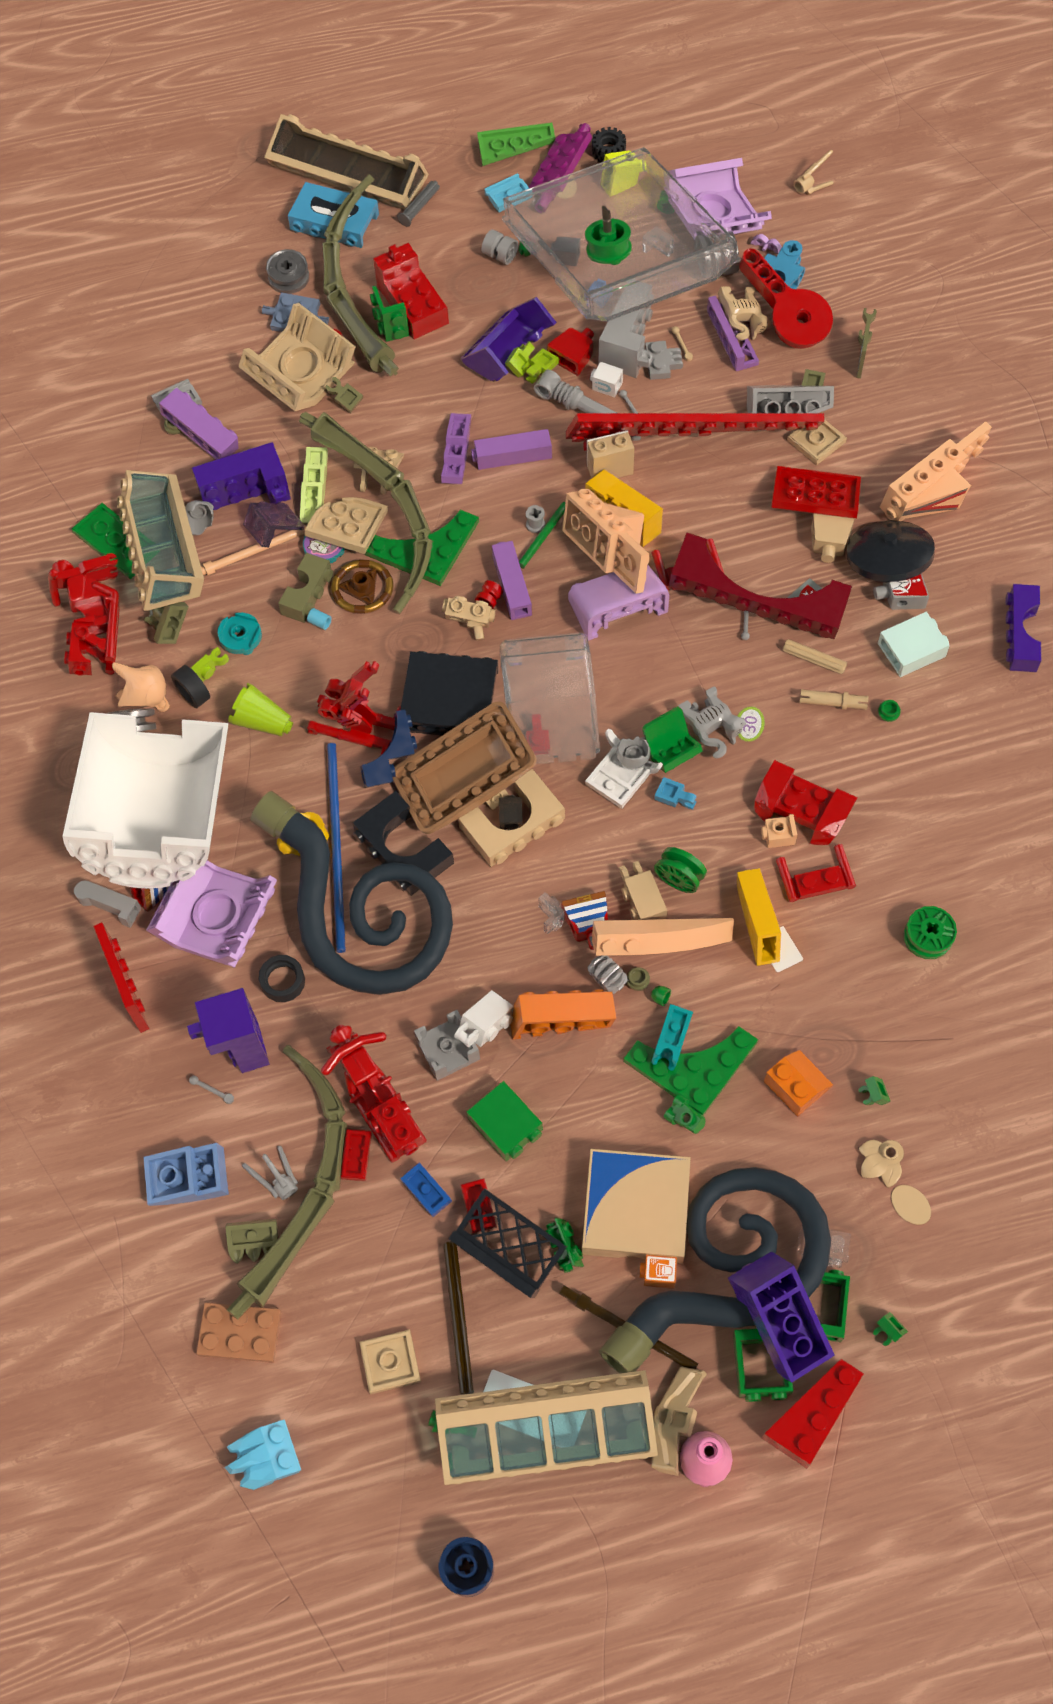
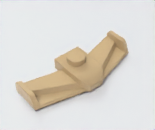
[651,1366,707,1476]

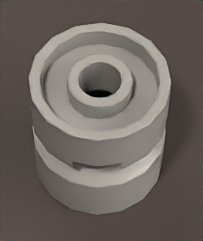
[481,229,518,265]

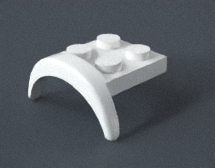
[585,729,663,809]

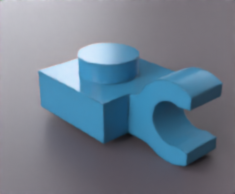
[654,777,697,810]

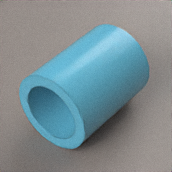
[307,608,332,630]

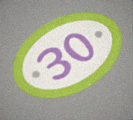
[738,707,765,742]

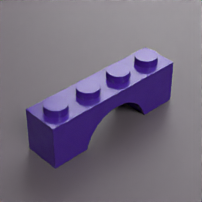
[1005,584,1041,672]

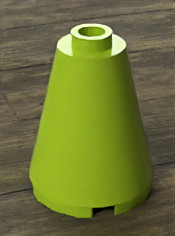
[228,683,293,736]

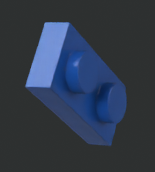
[400,1162,452,1218]

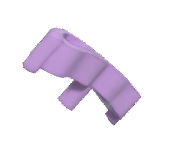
[751,234,782,254]

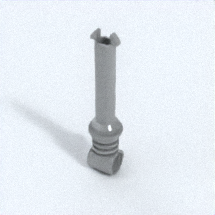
[534,370,641,441]

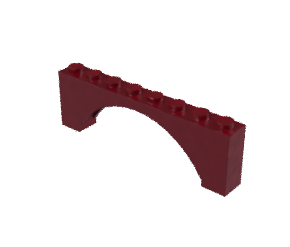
[669,532,852,639]

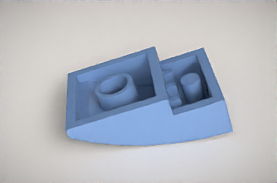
[143,1143,229,1206]

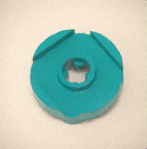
[217,612,262,655]

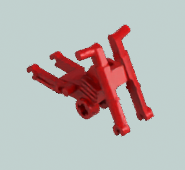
[307,661,401,756]

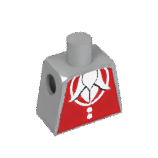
[873,573,929,610]

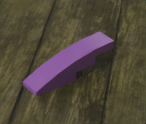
[441,413,471,484]

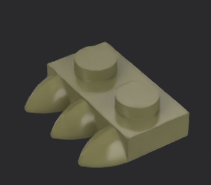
[225,1219,279,1264]

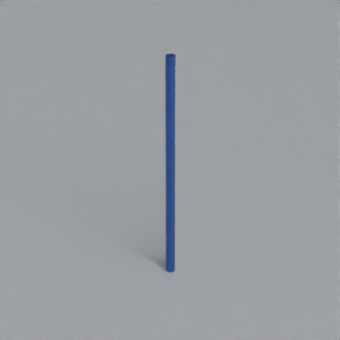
[327,743,346,953]

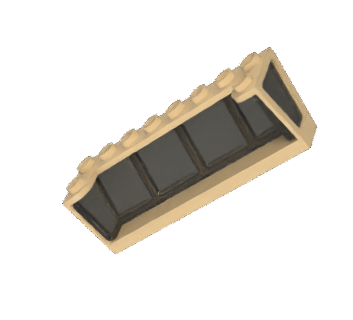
[264,114,429,210]

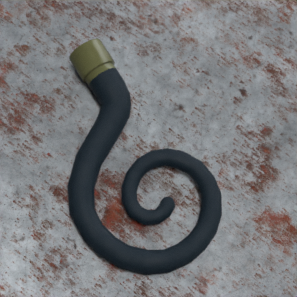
[250,791,453,995]
[599,1167,831,1374]

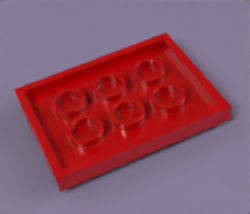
[771,466,861,519]
[93,922,149,1033]

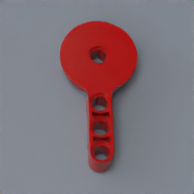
[739,248,833,349]

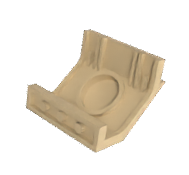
[239,303,356,411]

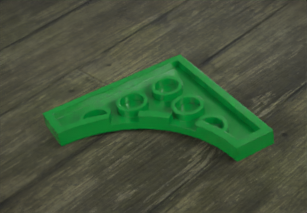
[365,510,479,586]
[623,1026,759,1115]

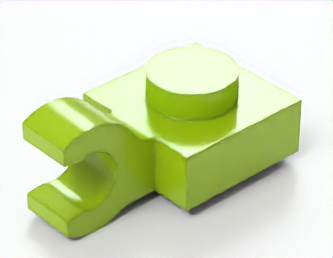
[505,341,535,378]
[526,348,559,384]
[191,647,229,682]

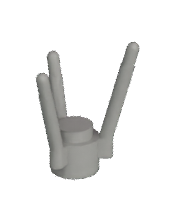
[242,1146,298,1200]

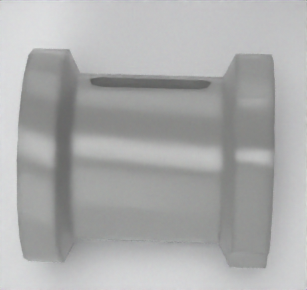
[526,505,545,533]

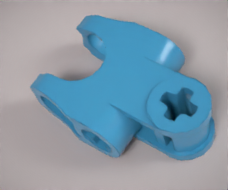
[759,240,805,289]

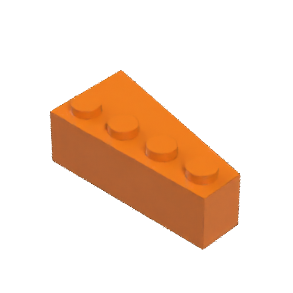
[510,989,616,1040]

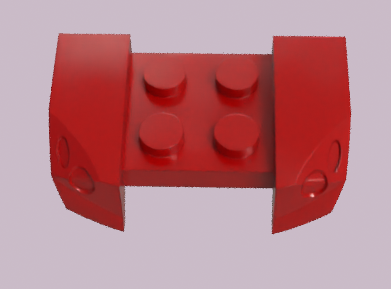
[754,760,858,845]

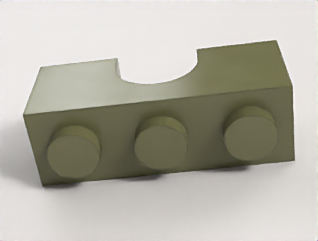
[278,552,333,623]

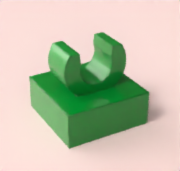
[858,1076,891,1105]
[873,1312,908,1346]

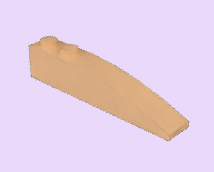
[592,918,734,956]

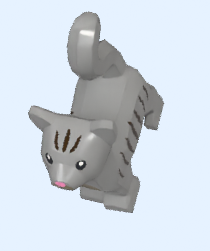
[678,686,746,759]

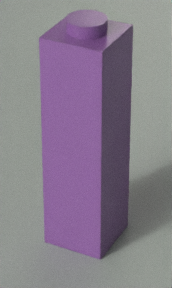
[471,429,552,470]
[492,541,532,620]

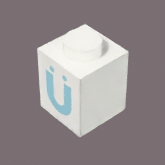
[590,362,623,398]

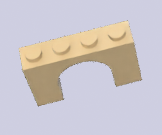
[458,769,565,867]

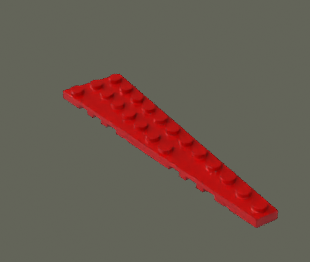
[565,413,825,442]

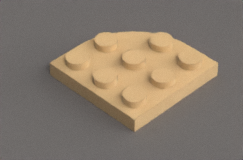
[305,497,388,554]

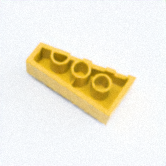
[585,469,663,547]

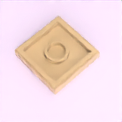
[787,420,847,465]
[360,1330,421,1395]

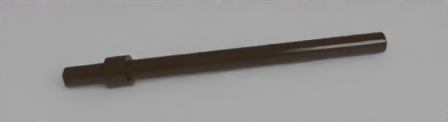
[559,1285,699,1369]

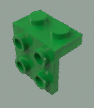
[369,286,409,342]
[642,706,703,773]

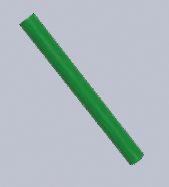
[519,502,566,569]

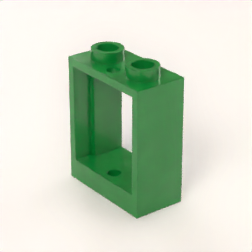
[820,1270,850,1343]
[733,1329,793,1402]

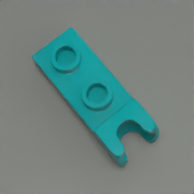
[651,1004,693,1071]

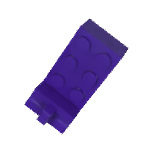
[192,442,291,510]
[187,988,270,1073]
[728,1252,835,1383]

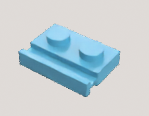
[484,173,532,212]

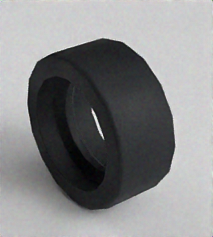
[171,665,211,708]
[258,955,305,1003]

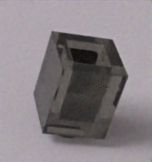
[499,795,523,830]

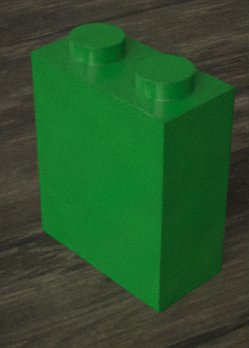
[467,1081,543,1161]

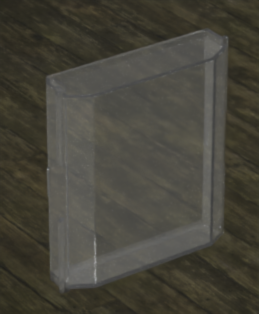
[502,147,741,322]

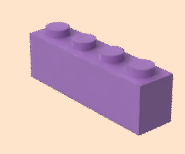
[159,387,238,460]

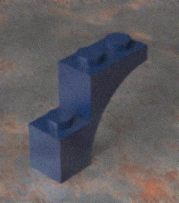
[360,709,417,788]

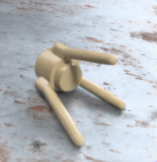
[794,150,833,195]

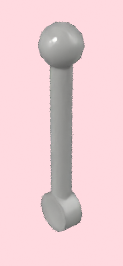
[619,390,638,413]
[741,611,750,640]
[189,1075,234,1104]

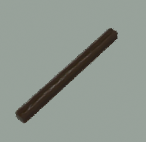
[443,1241,474,1395]

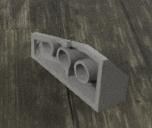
[747,385,834,431]

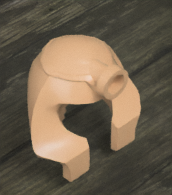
[112,662,170,712]

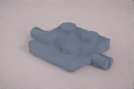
[262,293,329,332]

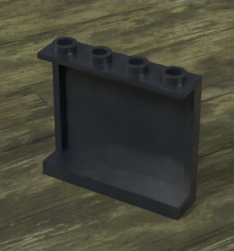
[400,651,499,736]

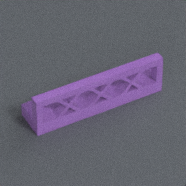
[707,296,759,371]

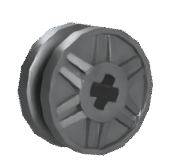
[266,249,309,294]
[107,708,157,732]

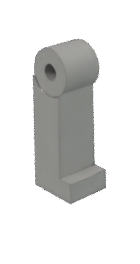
[74,881,141,928]

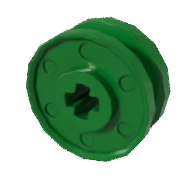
[654,847,707,893]
[903,906,957,959]

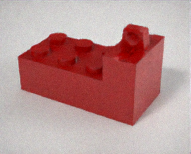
[373,242,449,340]

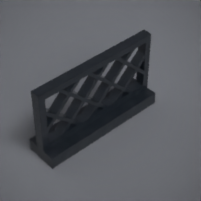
[448,1188,567,1298]

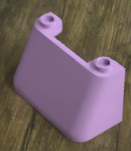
[568,565,669,641]

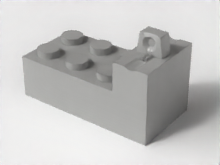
[599,280,654,378]

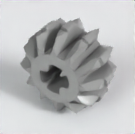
[587,955,628,994]

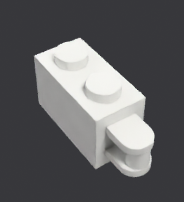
[454,990,514,1047]

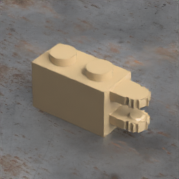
[619,861,667,920]

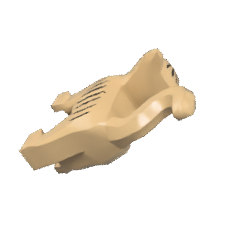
[718,287,771,341]

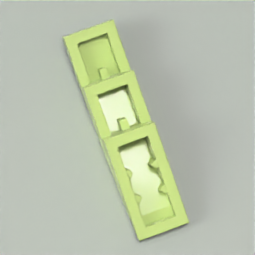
[300,447,328,524]

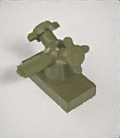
[144,592,189,644]

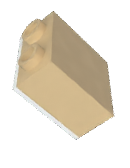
[587,431,634,479]

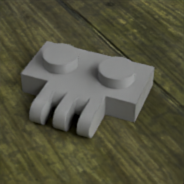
[645,341,683,380]

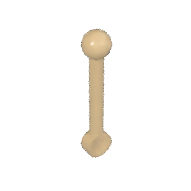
[672,326,693,362]

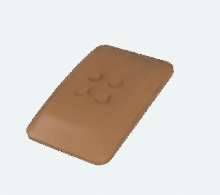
[393,701,537,834]

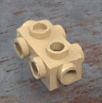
[442,596,496,641]

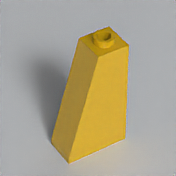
[737,868,781,966]

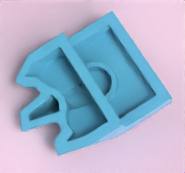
[224,1419,301,1490]

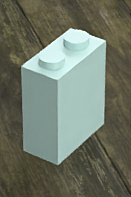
[878,612,950,677]

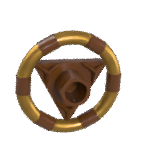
[331,560,393,614]

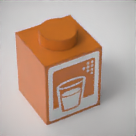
[639,1255,677,1288]

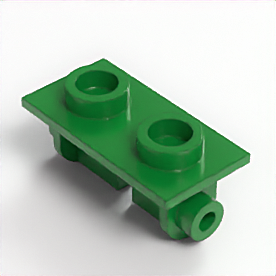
[546,1218,584,1273]

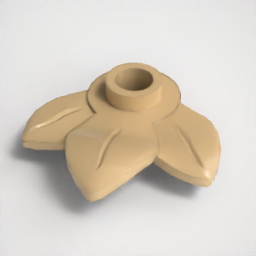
[859,1140,904,1187]

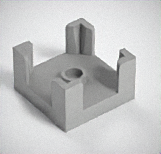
[414,1010,480,1081]

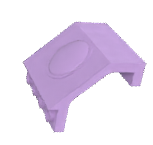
[665,158,772,241]
[146,860,277,968]

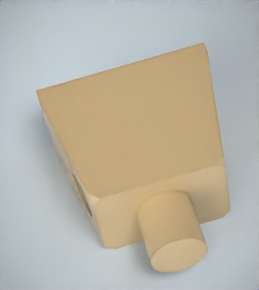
[811,513,854,563]

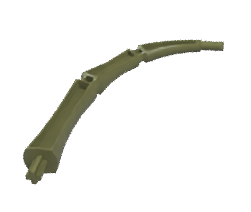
[322,174,399,377]
[299,412,433,614]
[227,1045,347,1320]

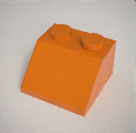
[764,1050,833,1117]

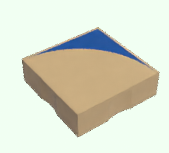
[582,1149,691,1264]

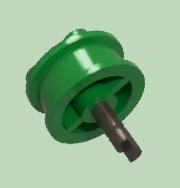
[585,205,632,265]

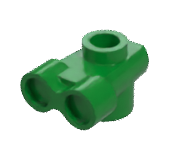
[664,1094,706,1134]

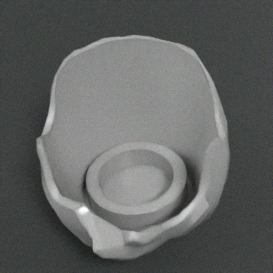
[185,500,214,536]
[616,736,650,770]

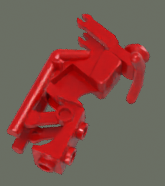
[48,553,120,676]
[321,1025,427,1163]

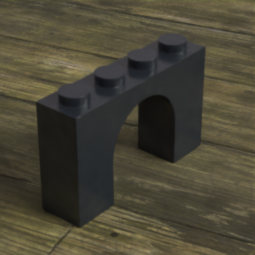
[353,791,454,896]

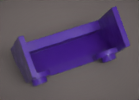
[461,297,557,381]

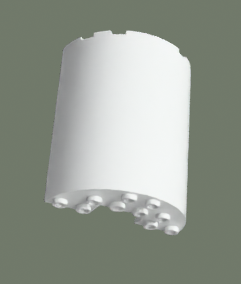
[63,712,228,888]

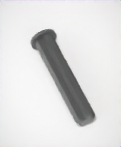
[397,181,440,227]

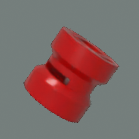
[475,580,504,609]

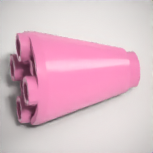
[679,1431,733,1487]

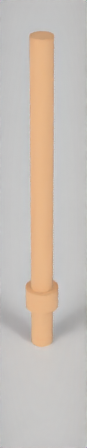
[201,525,306,576]

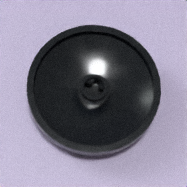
[847,520,935,582]

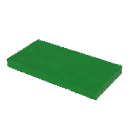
[71,503,161,579]

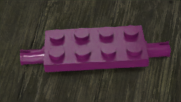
[529,123,592,213]

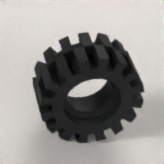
[592,127,626,163]

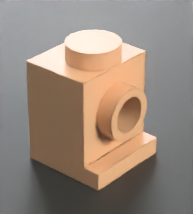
[761,814,797,848]

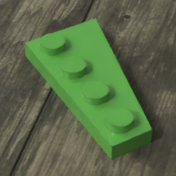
[477,123,555,166]

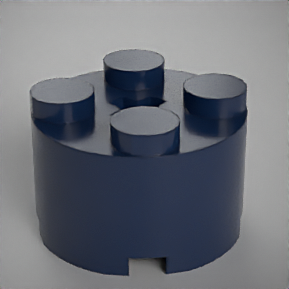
[438,1537,494,1597]

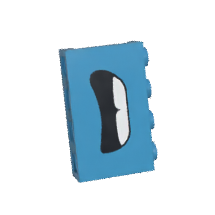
[288,182,379,248]

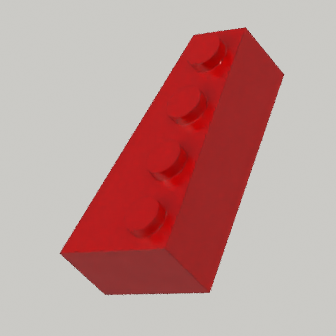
[762,1359,864,1469]

